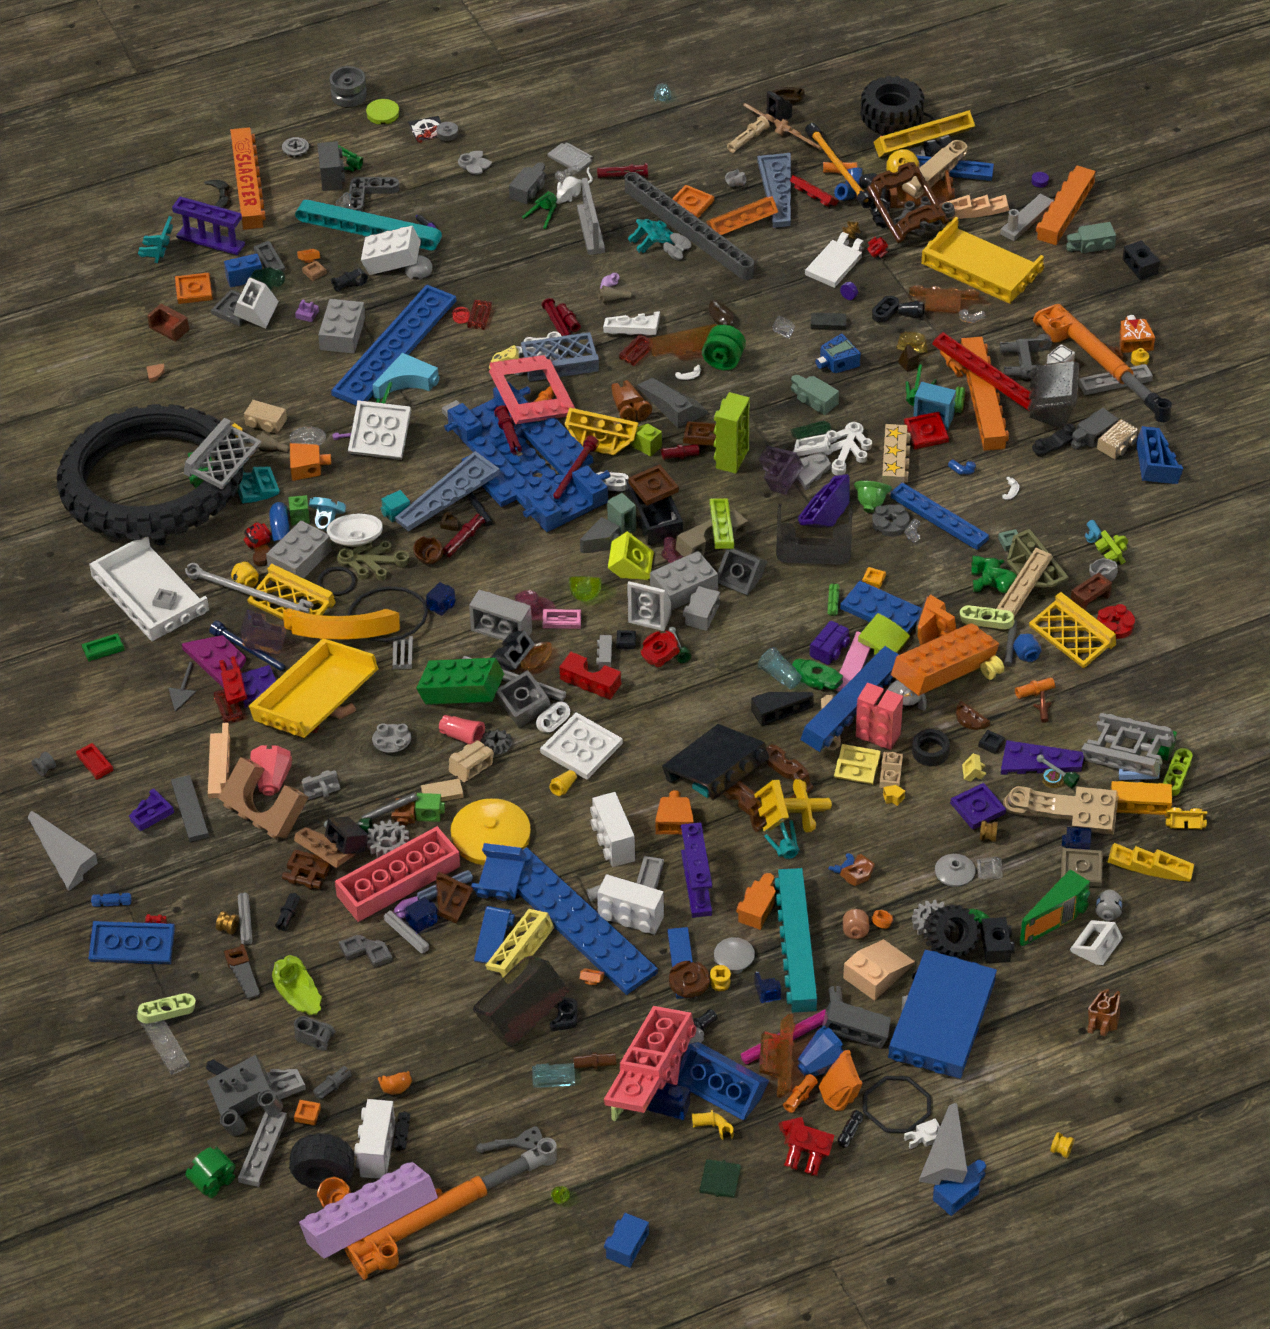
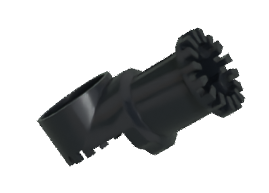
[331,268,368,292]

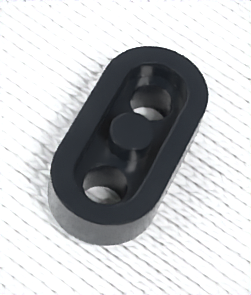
[872,296,899,323]

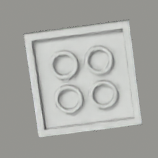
[348,401,411,460]
[540,713,623,780]

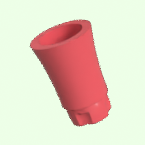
[439,715,485,745]

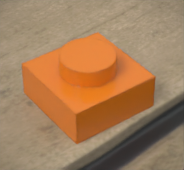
[297,249,320,263]
[579,968,605,985]
[294,1100,321,1125]

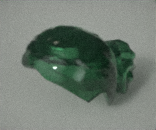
[251,267,285,291]

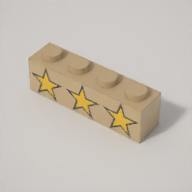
[882,424,910,489]

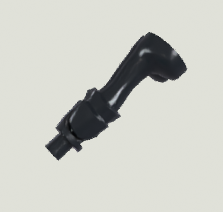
[859,173,890,228]

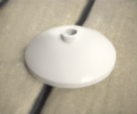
[327,514,383,547]

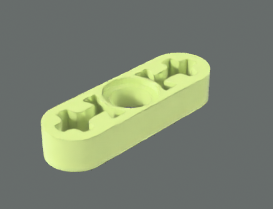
[960,605,1014,629]
[137,993,196,1024]

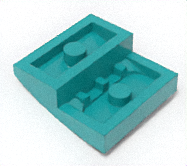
[237,467,280,503]

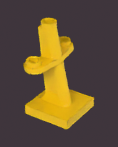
[754,779,832,832]

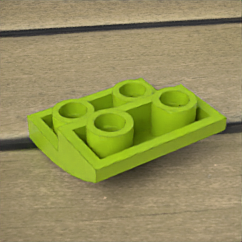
[858,613,910,655]

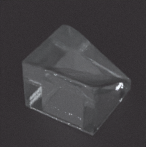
[772,315,795,338]
[977,857,1003,880]

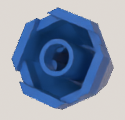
[797,1026,845,1077]

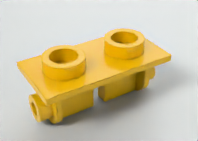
[1165,808,1207,830]

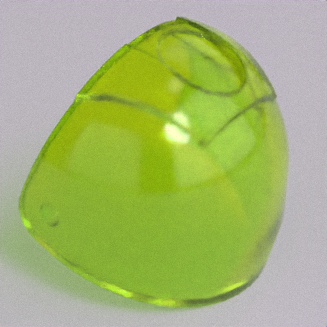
[569,576,601,601]

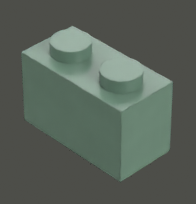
[607,493,636,535]

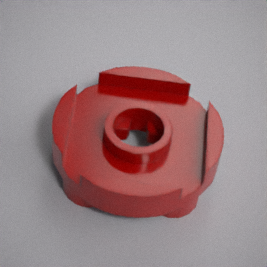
[1097,604,1135,639]
[641,631,680,667]

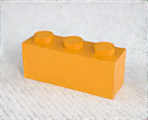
[1111,781,1172,815]

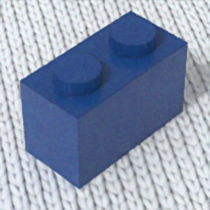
[224,254,263,288]
[604,1213,649,1268]

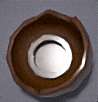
[413,536,444,564]

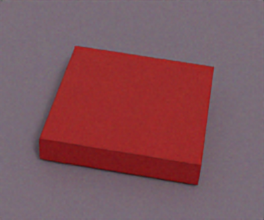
[904,411,949,450]

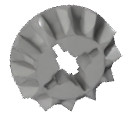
[282,137,309,158]

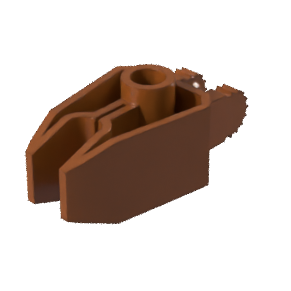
[1088,989,1120,1036]

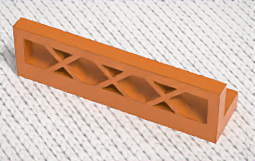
[706,196,778,235]

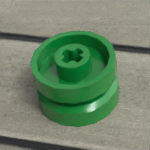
[702,325,746,370]

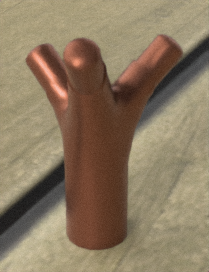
[1033,691,1052,723]

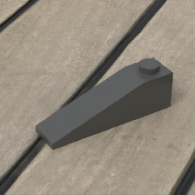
[637,378,708,428]

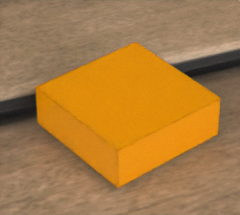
[862,567,886,589]

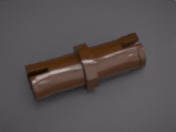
[574,1052,616,1069]

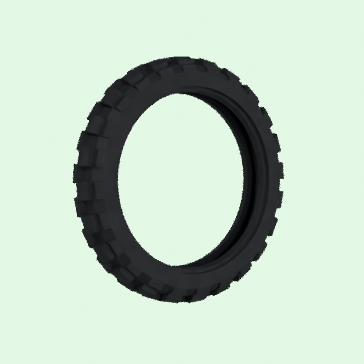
[56,404,244,540]

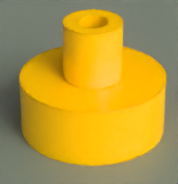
[1131,348,1149,366]

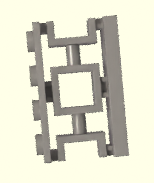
[1082,713,1175,777]

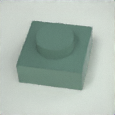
[998,529,1018,551]

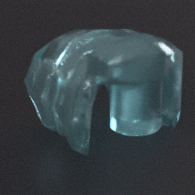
[653,83,671,101]

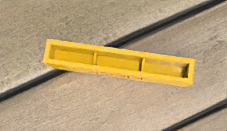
[874,110,975,158]

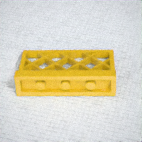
[247,563,336,620]
[1029,592,1116,668]

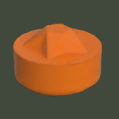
[872,910,893,929]

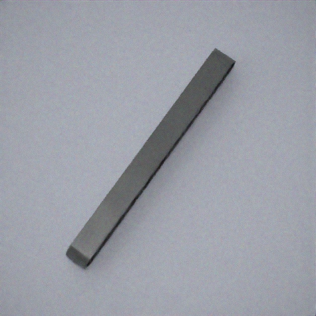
[625,172,754,280]

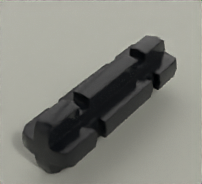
[837,1110,863,1148]
[394,1111,410,1151]

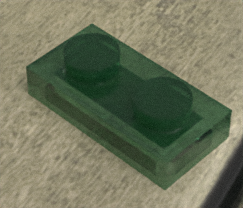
[791,420,831,439]

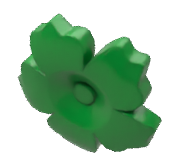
[969,908,990,923]

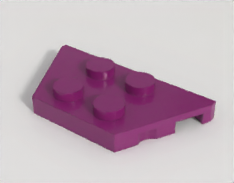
[182,635,246,688]

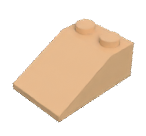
[843,939,915,1001]

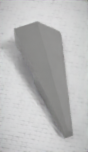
[28,811,97,891]
[919,1103,967,1185]

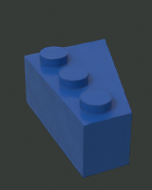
[1136,426,1183,484]

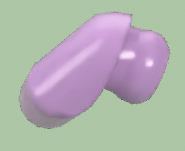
[600,273,620,289]

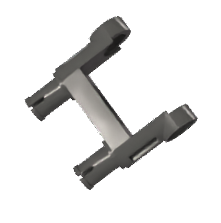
[1000,334,1058,382]

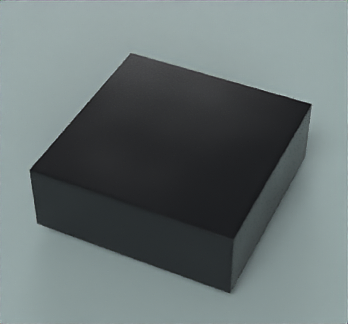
[616,630,636,649]
[978,730,1005,754]

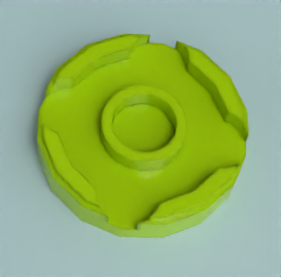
[366,99,399,124]

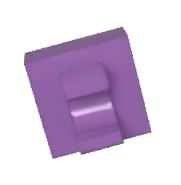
[295,300,319,322]

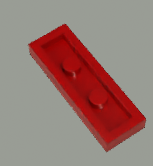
[790,175,839,207]

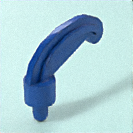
[828,853,854,874]

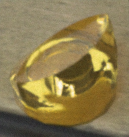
[896,332,927,353]

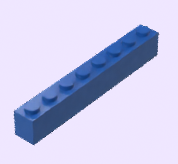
[800,646,899,752]

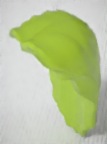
[272,955,322,1015]

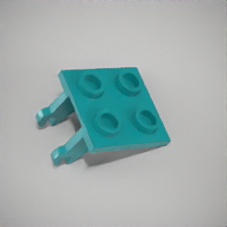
[138,216,173,263]
[628,219,675,253]

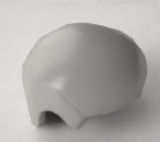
[405,255,432,280]
[1089,558,1118,581]

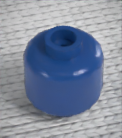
[1013,634,1041,662]

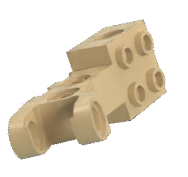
[1003,786,1119,835]

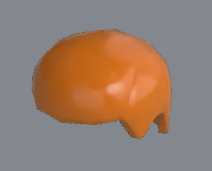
[378,1071,412,1095]
[317,1177,351,1208]

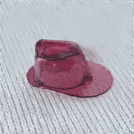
[514,590,555,620]

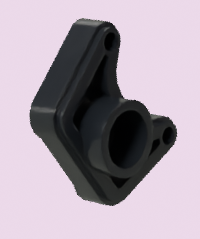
[550,996,578,1031]

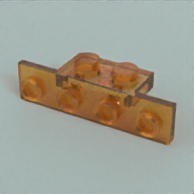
[909,285,979,313]
[649,324,717,356]
[759,1013,795,1098]

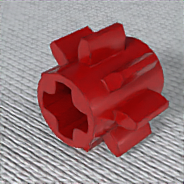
[867,237,889,258]

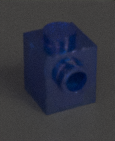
[426,582,456,616]
[1061,827,1091,850]
[405,896,438,934]

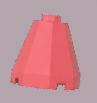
[251,745,292,796]

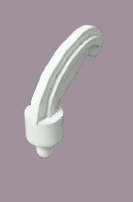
[675,365,701,380]
[1002,477,1019,500]

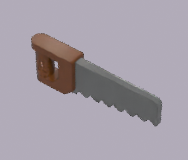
[223,944,260,1000]

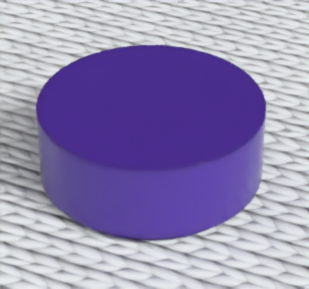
[1031,172,1049,188]
[840,282,858,300]

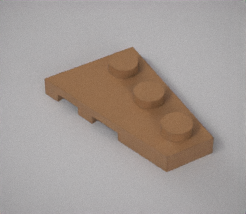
[294,827,356,868]

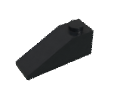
[751,692,814,727]

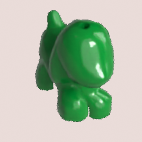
[971,556,1017,594]

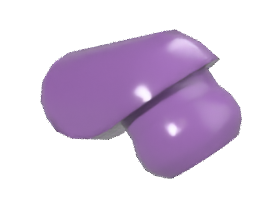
[394,896,420,919]

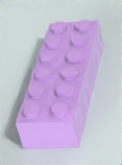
[299,1162,438,1258]

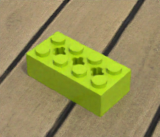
[714,392,750,474]

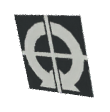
[408,116,441,142]

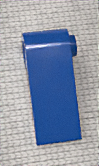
[474,906,515,965]

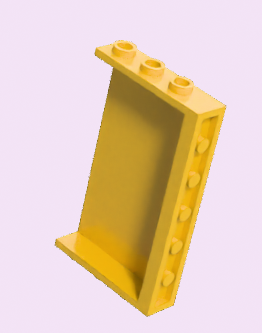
[921,217,1044,304]
[249,639,378,738]

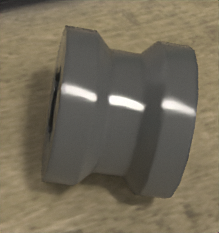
[31,751,56,776]

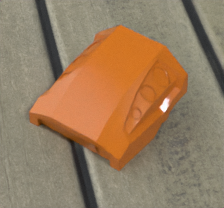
[818,1050,863,1111]

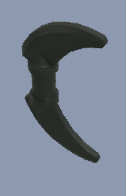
[204,180,230,208]

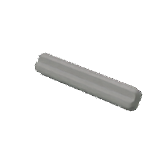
[238,893,252,945]
[384,911,429,954]

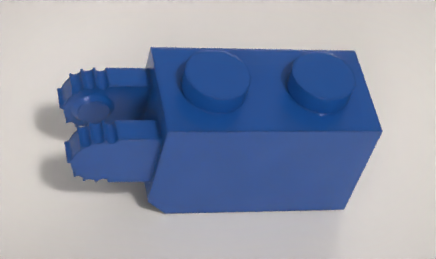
[933,1160,986,1216]

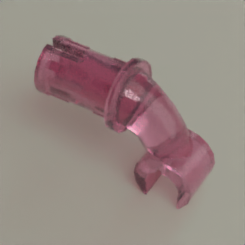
[661,537,684,563]

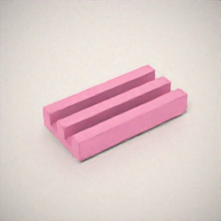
[543,609,581,629]

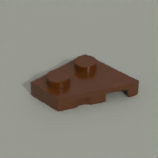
[436,871,473,923]

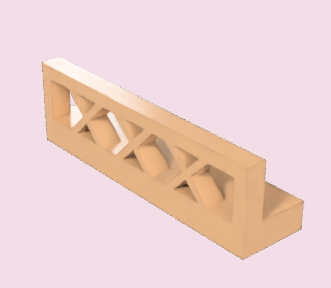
[208,723,231,799]

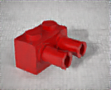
[784,1122,835,1176]

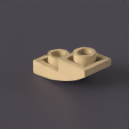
[879,752,903,788]

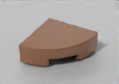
[147,364,165,383]

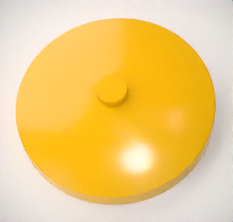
[451,799,531,865]

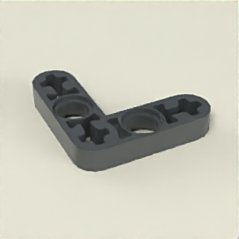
[348,177,400,212]

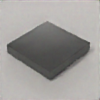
[211,290,246,326]

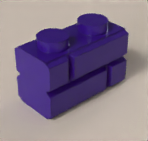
[810,621,850,665]

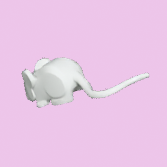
[556,167,593,204]

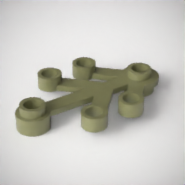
[337,541,409,580]

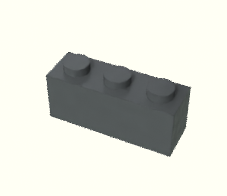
[822,999,891,1049]

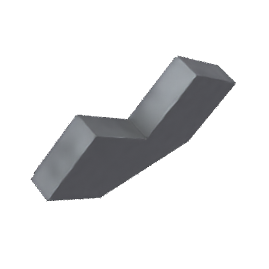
[339,935,393,968]

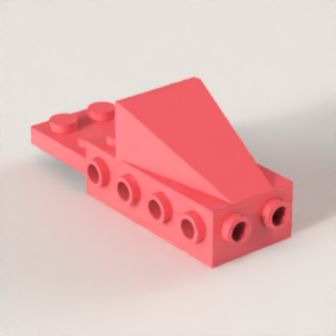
[604,1006,696,1113]

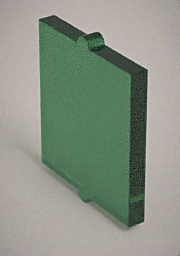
[699,1159,741,1198]

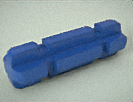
[91,893,132,907]

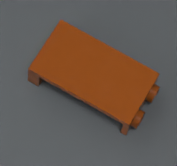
[887,170,955,208]

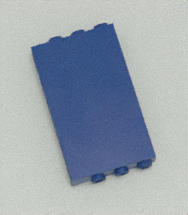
[888,949,997,1079]

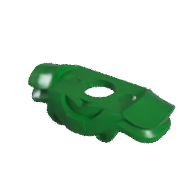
[792,658,843,690]

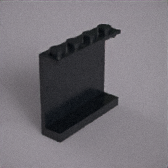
[662,724,769,800]

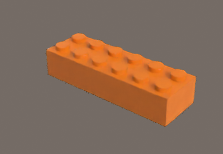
[891,623,999,696]

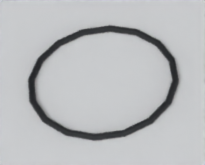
[347,586,428,642]

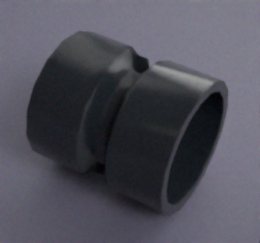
[923,135,952,157]

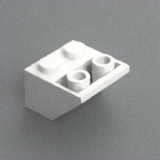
[233,277,279,328]

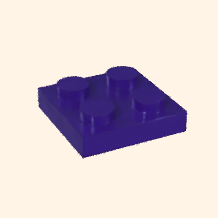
[242,665,276,708]
[950,783,1006,830]

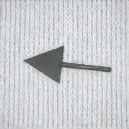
[168,662,196,712]

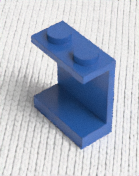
[471,843,527,901]

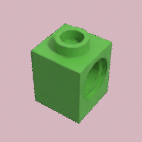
[289,495,310,526]
[415,793,445,822]

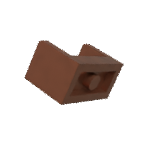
[147,304,189,342]
[1071,572,1112,611]

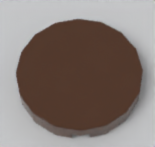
[669,961,710,998]

